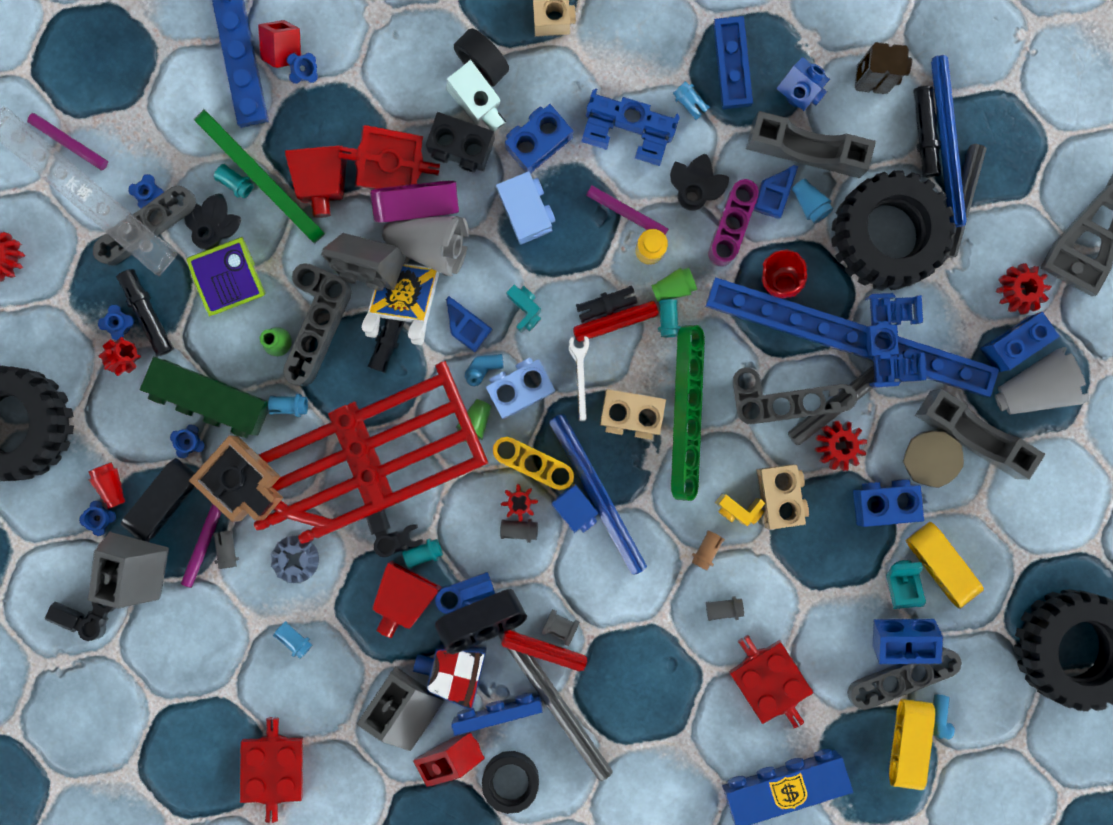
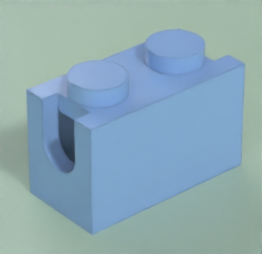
[496,171,555,245]

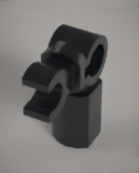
[365,510,423,557]
[45,602,116,641]

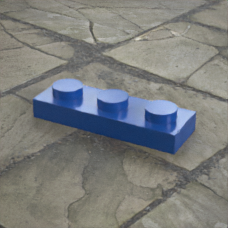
[713,16,753,109]
[451,693,543,736]

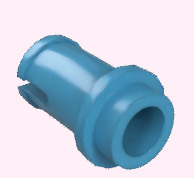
[673,81,710,120]
[268,394,308,417]
[273,621,312,659]

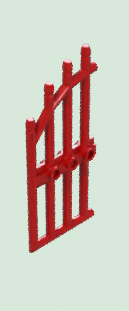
[254,361,489,544]

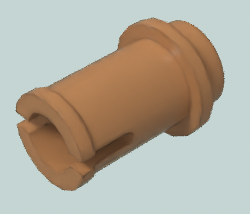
[692,530,725,571]

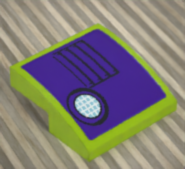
[186,236,266,317]

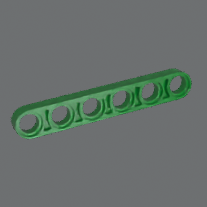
[194,109,325,244]
[671,325,705,501]

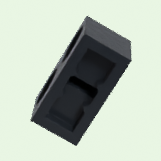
[425,112,495,173]

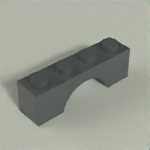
[746,111,876,178]
[915,389,1045,480]

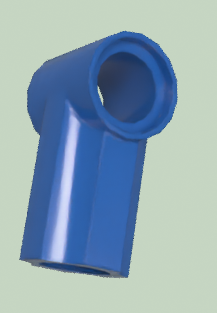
[435,572,496,614]

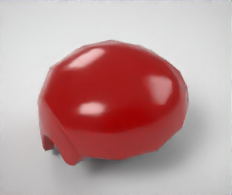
[762,249,807,299]

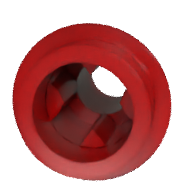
[88,462,125,509]

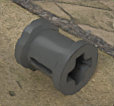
[542,609,580,646]

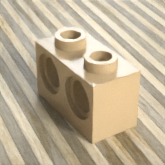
[533,0,576,37]
[600,389,666,440]
[756,464,809,530]

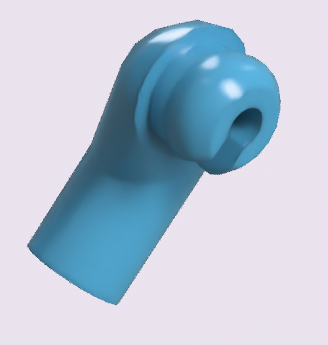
[465,354,504,387]
[933,694,955,740]

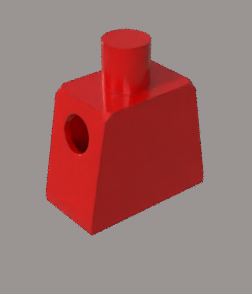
[285,145,347,218]
[372,561,441,638]

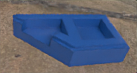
[753,165,798,220]
[446,296,493,353]

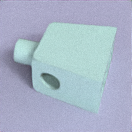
[446,60,506,132]

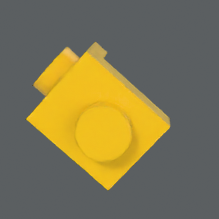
[715,493,765,526]

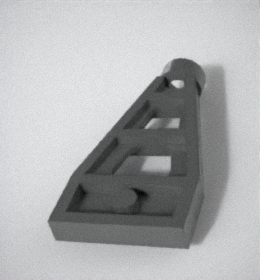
[1040,174,1113,296]

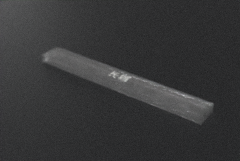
[0,106,179,276]

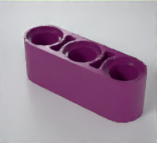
[708,179,759,267]
[370,180,459,222]

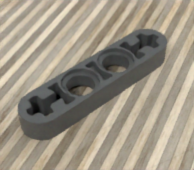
[93,186,196,266]
[847,647,962,710]

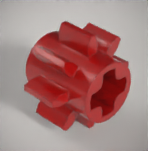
[98,337,141,376]
[501,484,538,522]

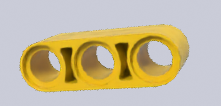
[493,437,574,490]
[906,522,984,609]
[889,699,935,791]

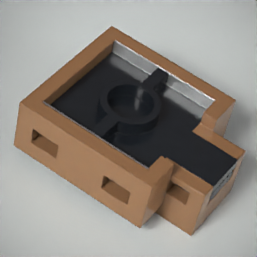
[189,435,283,522]

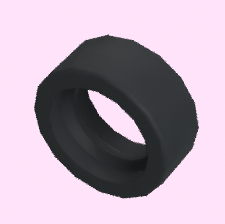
[454,28,509,87]
[482,751,539,814]

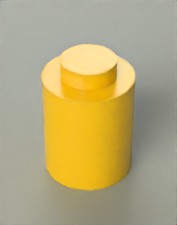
[635,229,668,265]

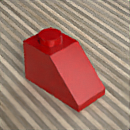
[413,732,485,787]

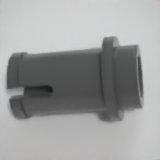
[500,519,538,543]
[213,531,239,569]
[706,596,744,621]

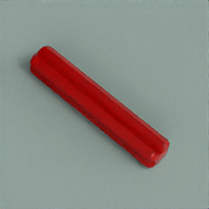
[573,301,659,342]
[501,630,587,671]

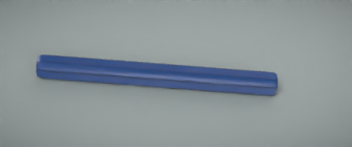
[931,55,967,228]
[549,414,647,575]

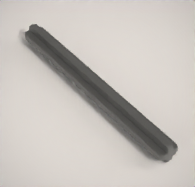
[499,629,613,781]

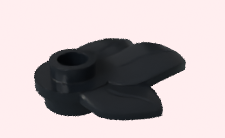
[670,154,729,211]
[184,194,241,250]

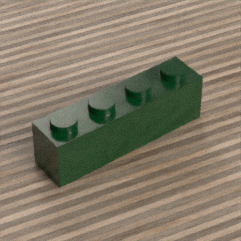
[140,356,269,439]

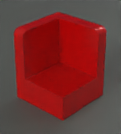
[258,20,301,68]

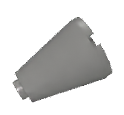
[382,216,469,276]
[995,347,1089,415]

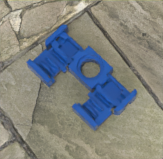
[582,89,679,166]
[865,293,927,388]

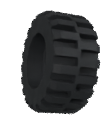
[831,170,956,290]
[0,365,74,481]
[1014,589,1113,712]

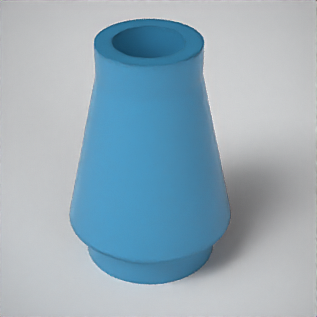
[792,178,833,224]

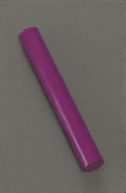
[27,113,108,171]
[586,186,668,235]
[181,503,222,588]

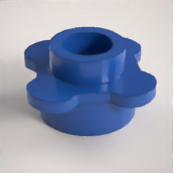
[287,53,318,84]
[128,174,164,208]
[98,305,134,340]
[170,424,205,458]
[79,500,116,536]

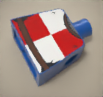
[413,645,487,710]

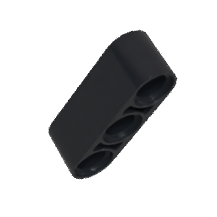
[121,458,195,542]
[435,589,527,654]

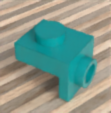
[506,284,541,333]
[886,560,926,609]

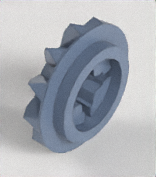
[271,536,319,583]

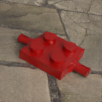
[338,125,440,189]
[729,635,814,728]
[240,717,303,823]

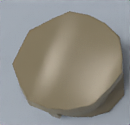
[903,431,964,488]

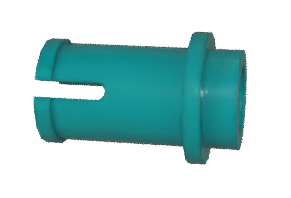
[213,164,254,198]
[658,299,681,338]
[403,538,443,569]

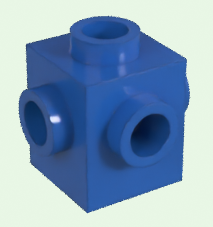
[777,57,830,111]

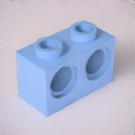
[486,357,556,420]

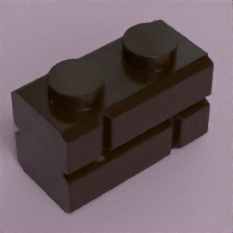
[855,42,912,94]

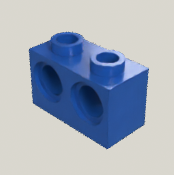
[505,104,573,174]
[980,311,1060,372]
[853,479,924,527]
[551,483,599,533]
[873,619,943,664]

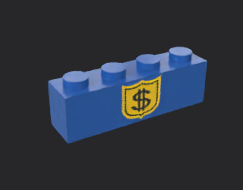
[722,749,853,825]

